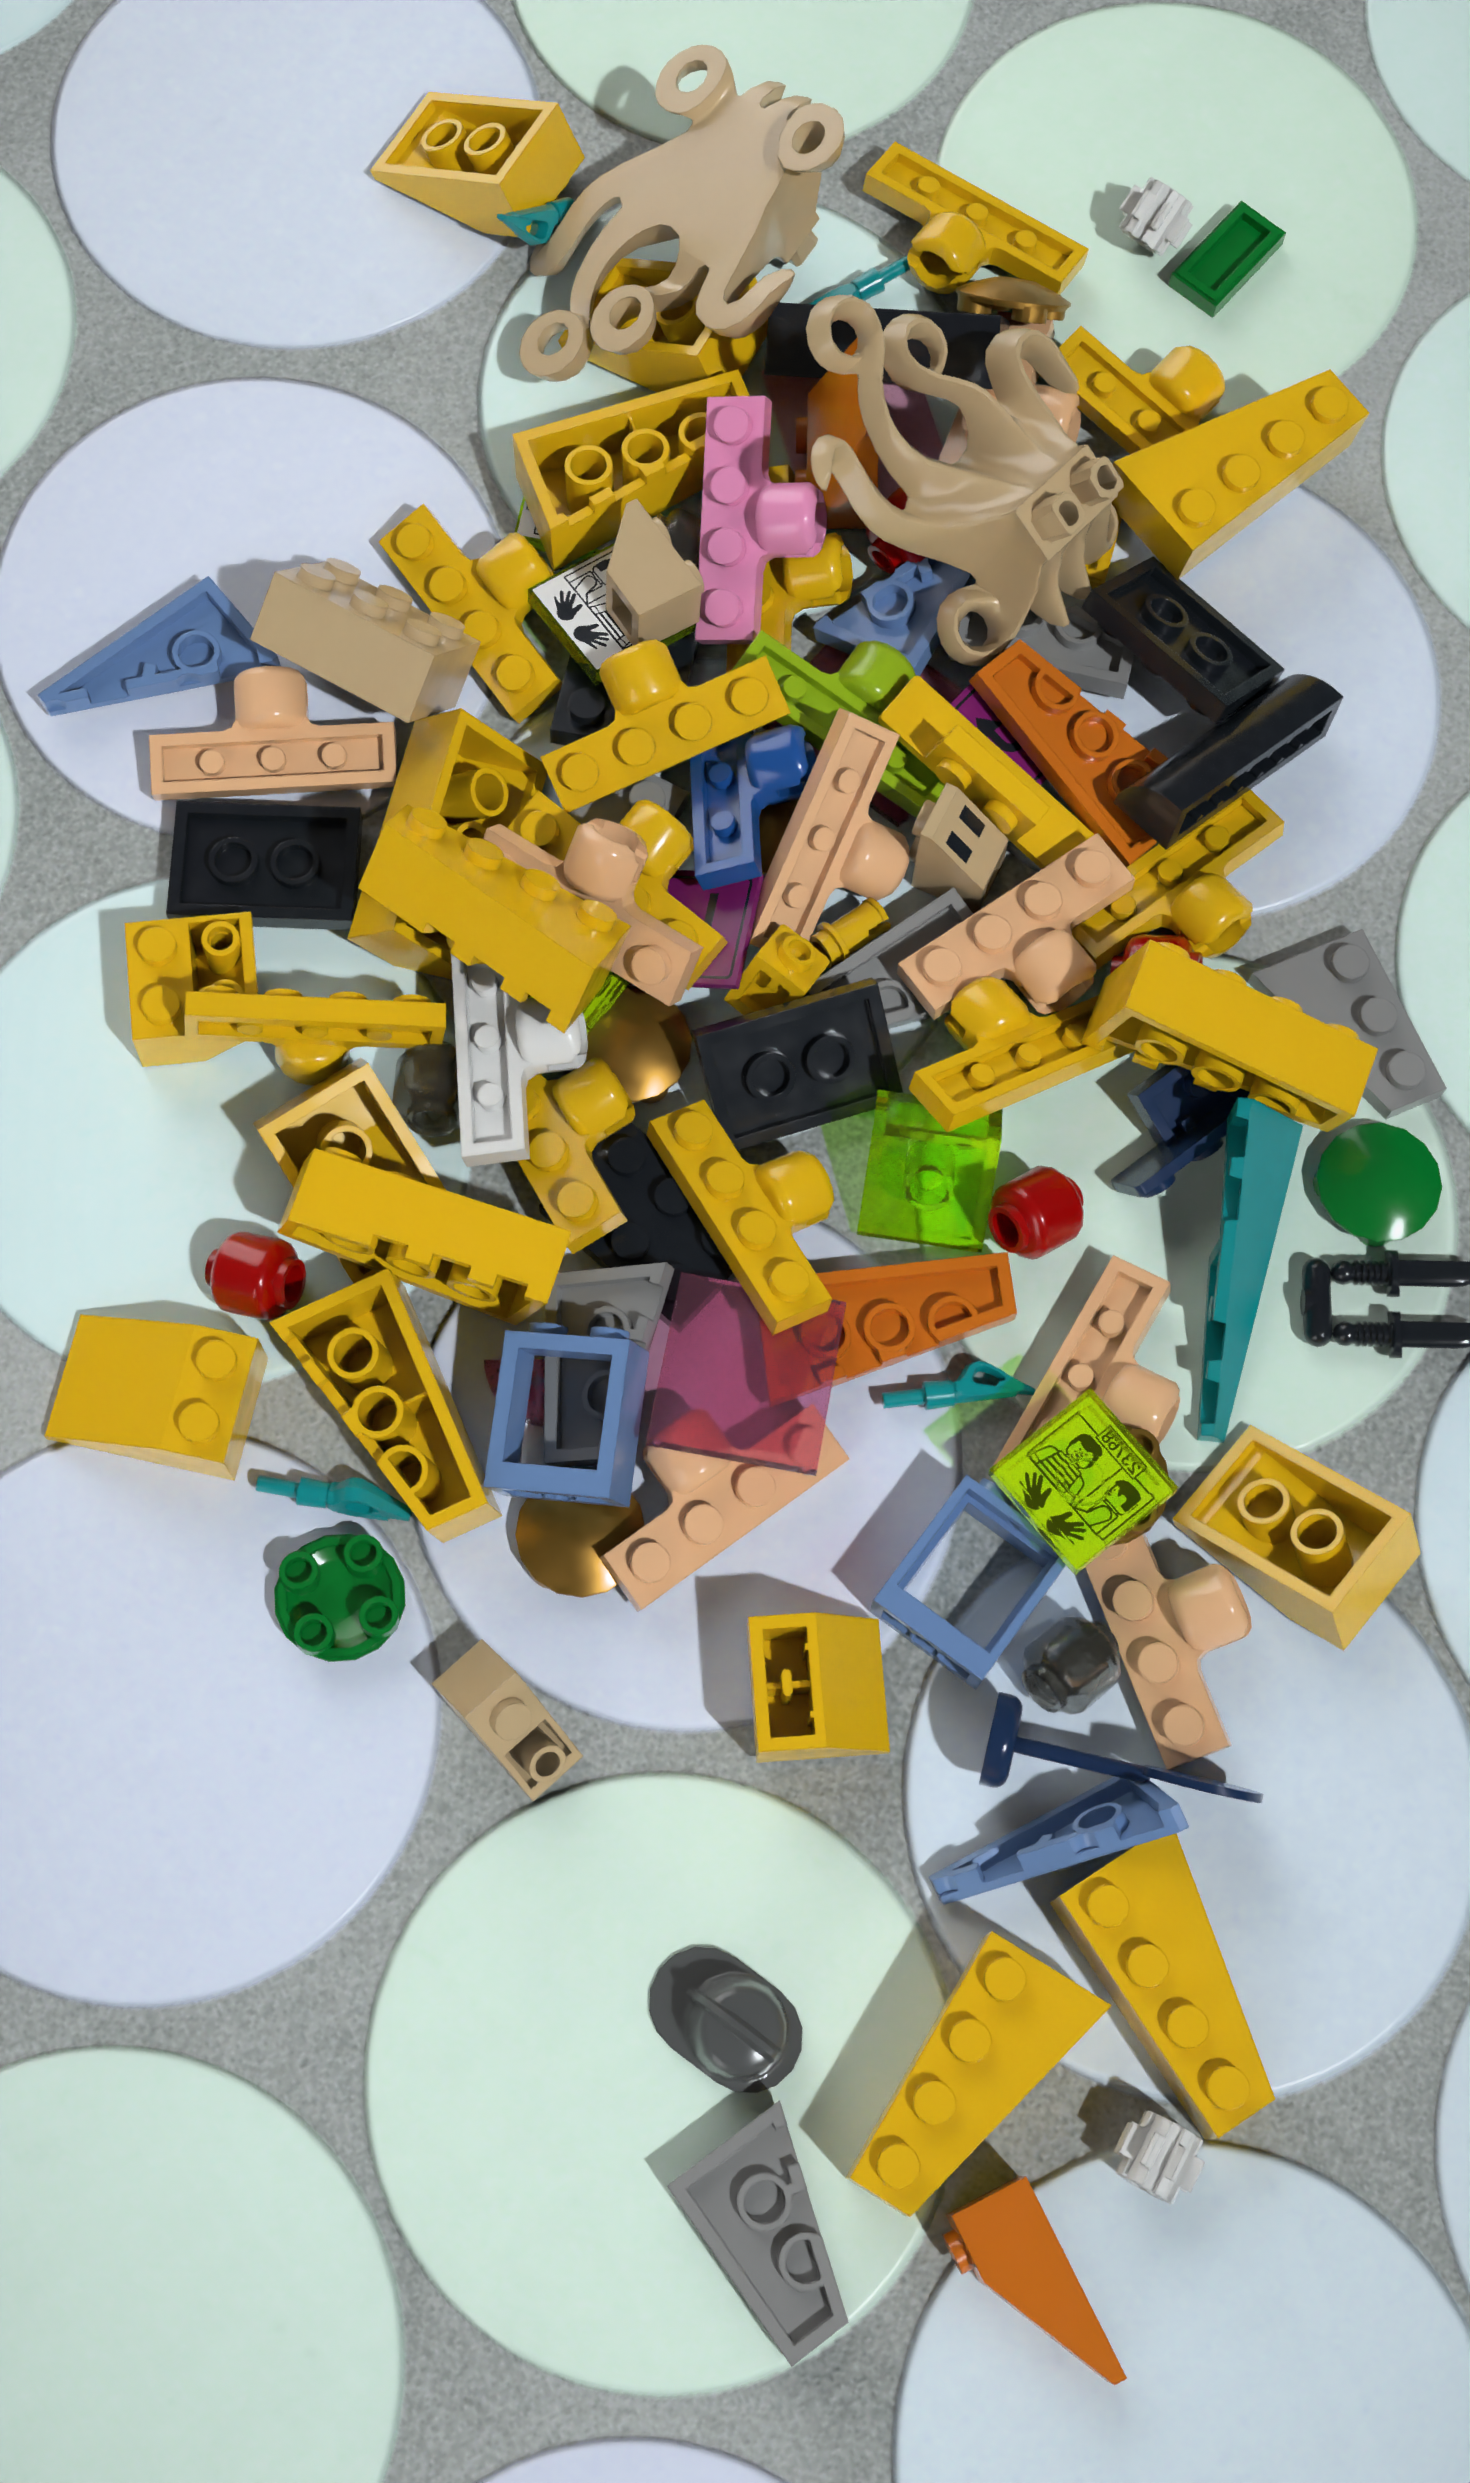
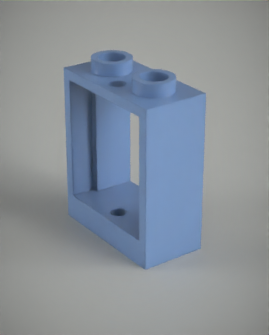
[483,1322,650,1507]
[869,1474,1068,1690]

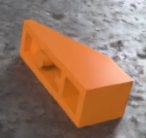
[942,2176,1127,2385]

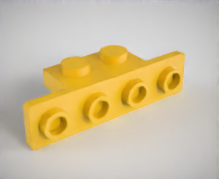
[878,676,1095,870]

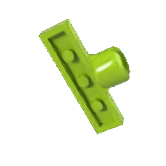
[731,630,945,818]

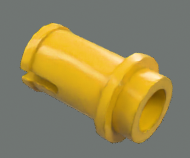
[809,897,891,968]

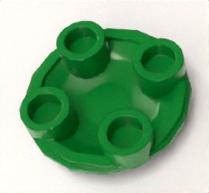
[1313,1123,1442,1247]
[274,1534,406,1662]

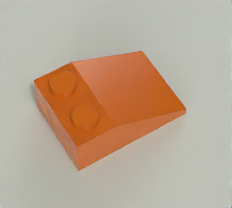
[795,338,878,529]

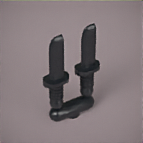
[1300,1250,1470,1358]

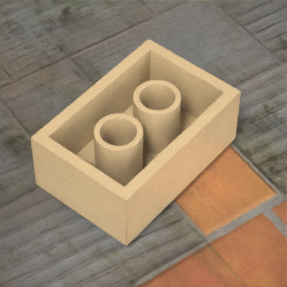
[250,558,481,723]

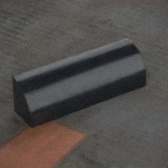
[764,302,1010,389]
[1113,674,1344,850]

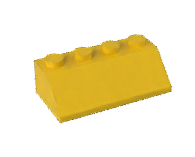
[347,708,547,980]

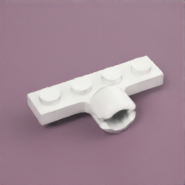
[451,954,588,1167]

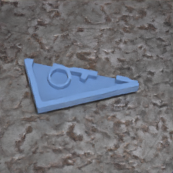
[813,557,976,676]
[38,576,281,716]
[929,1777,1189,1905]

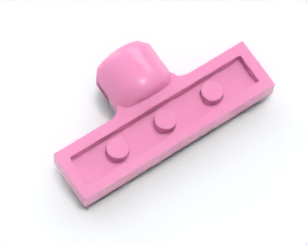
[695,396,827,644]

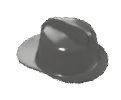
[649,1947,803,2093]

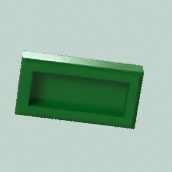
[1168,200,1286,318]

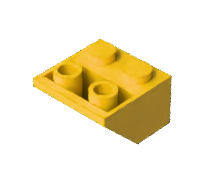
[124,912,259,1067]
[747,1612,890,1763]

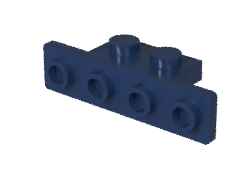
[1111,1065,1249,1198]

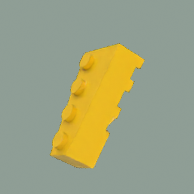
[512,369,750,572]
[1111,369,1369,580]
[358,804,631,1033]
[1081,939,1378,1132]
[277,1147,572,1325]
[269,1268,502,1543]
[1050,1833,1275,2139]
[845,1931,1112,2217]

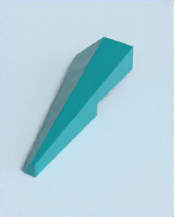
[1197,1097,1303,1443]

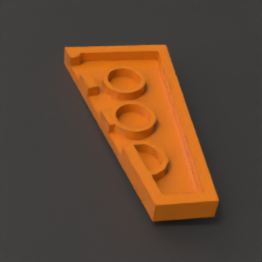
[969,639,1169,867]
[756,1252,1017,1410]

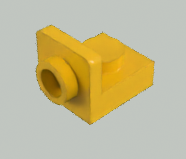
[723,924,830,1015]

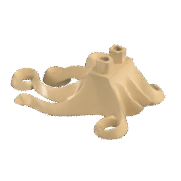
[519,45,845,382]
[806,295,1124,667]

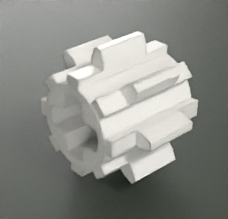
[1118,177,1194,256]
[1113,2110,1205,2204]

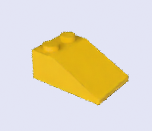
[370,92,585,237]
[558,258,768,392]
[253,1057,447,1284]
[45,1314,268,1481]
[1172,1425,1421,1651]

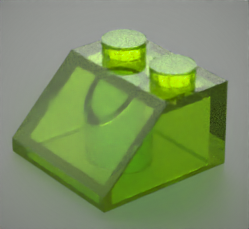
[857,1090,1003,1253]

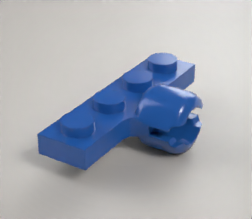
[690,684,816,891]

